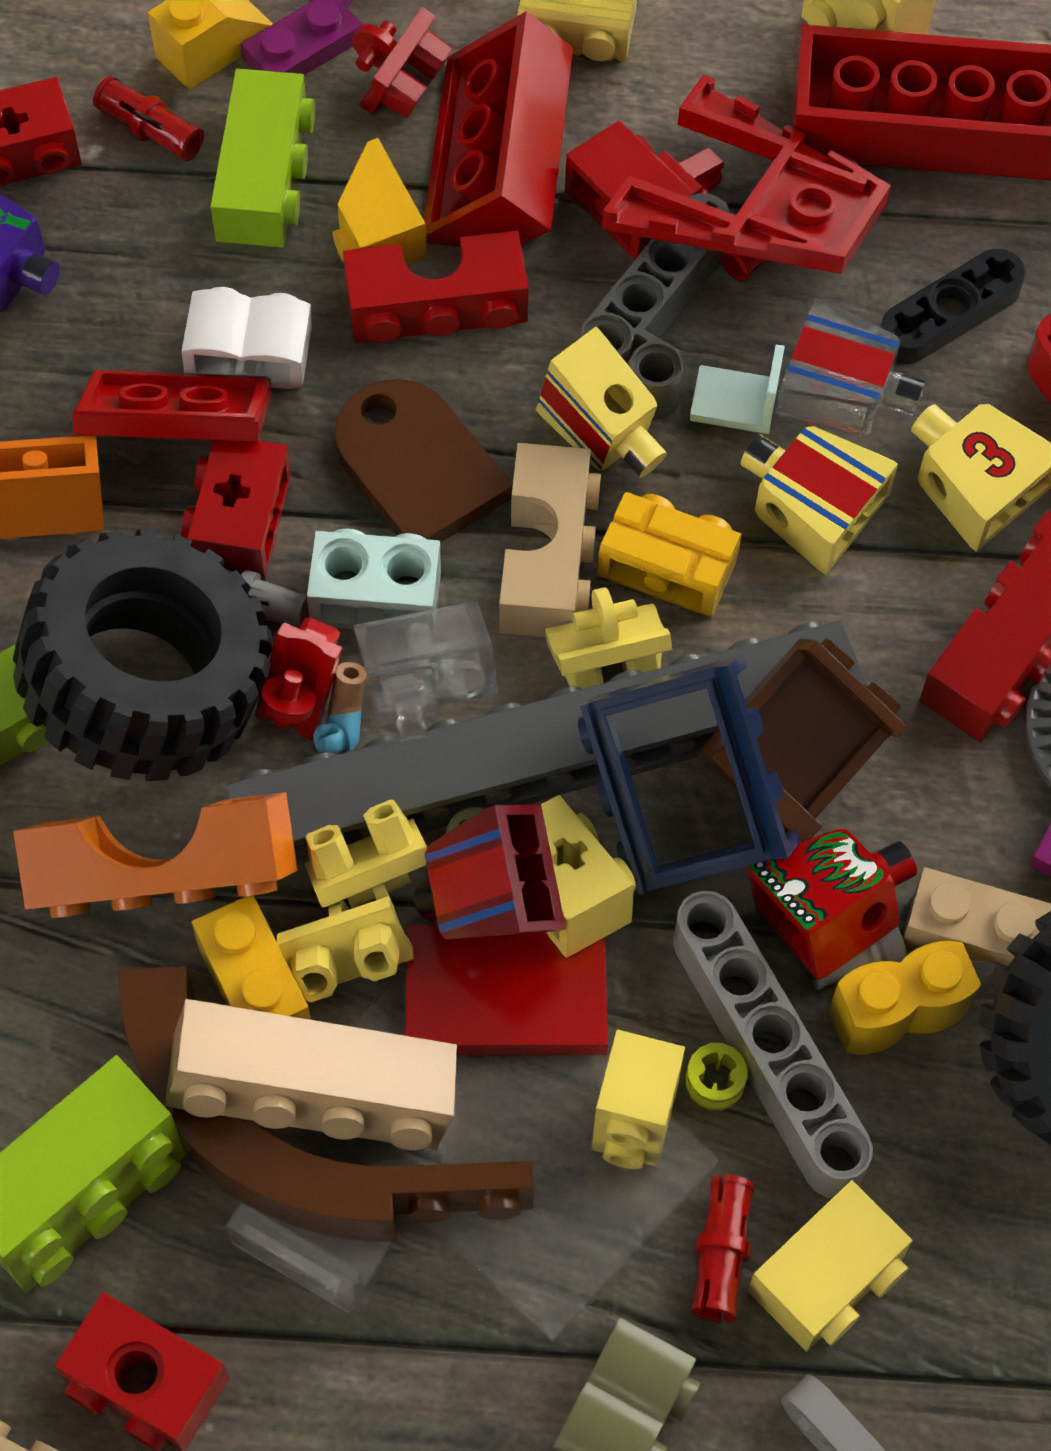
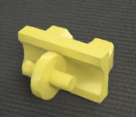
[545,587,672,689]
[304,800,427,908]
[277,896,414,1003]

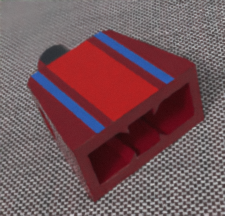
[414,804,566,939]

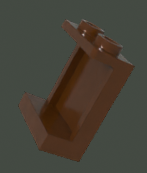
[697,638,908,842]

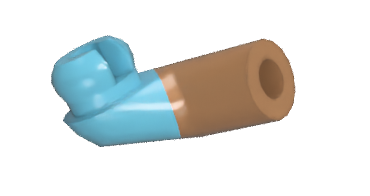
[314,662,367,755]

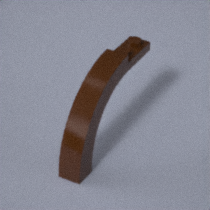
[119,966,534,1242]

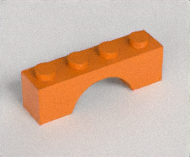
[13,792,298,918]

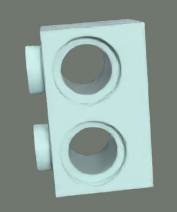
[307,529,441,636]

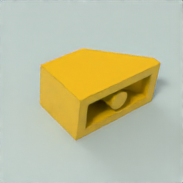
[147,0,273,90]
[333,138,427,266]

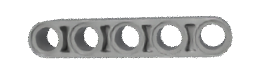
[673,891,873,1198]

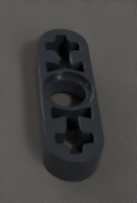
[878,249,1026,364]

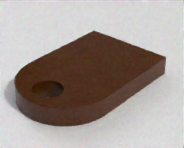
[335,379,513,543]

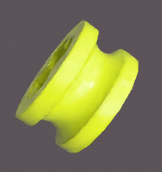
[685,1043,748,1110]

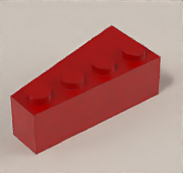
[919,510,1051,743]

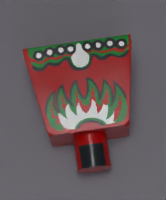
[746,829,917,981]

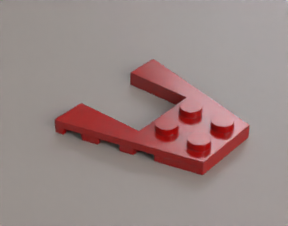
[602,74,891,274]

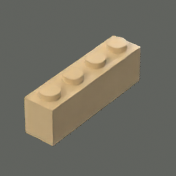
[165,999,457,1150]

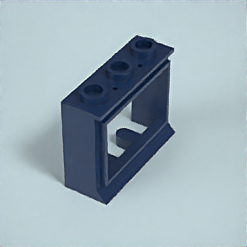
[578,654,800,895]

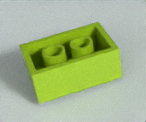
[0,1055,186,1293]

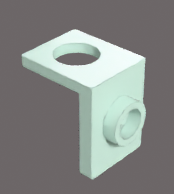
[690,344,785,434]

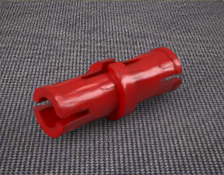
[93,75,205,162]
[691,1174,755,1323]

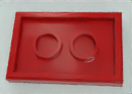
[72,370,271,442]
[405,925,608,1055]

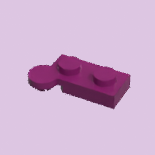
[240,0,363,75]

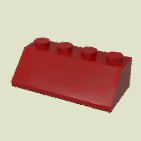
[423,11,573,247]

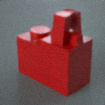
[565,120,724,260]

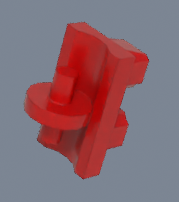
[352,7,452,118]
[255,618,343,741]

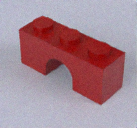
[343,230,529,343]

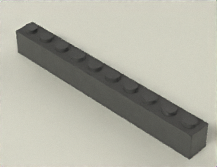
[226,620,867,867]

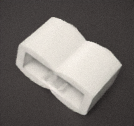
[182,287,312,389]

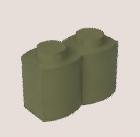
[552,1318,701,1451]

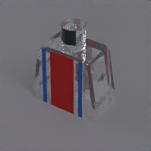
[774,298,926,436]

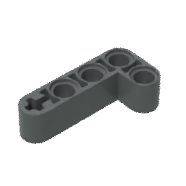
[580,193,730,419]

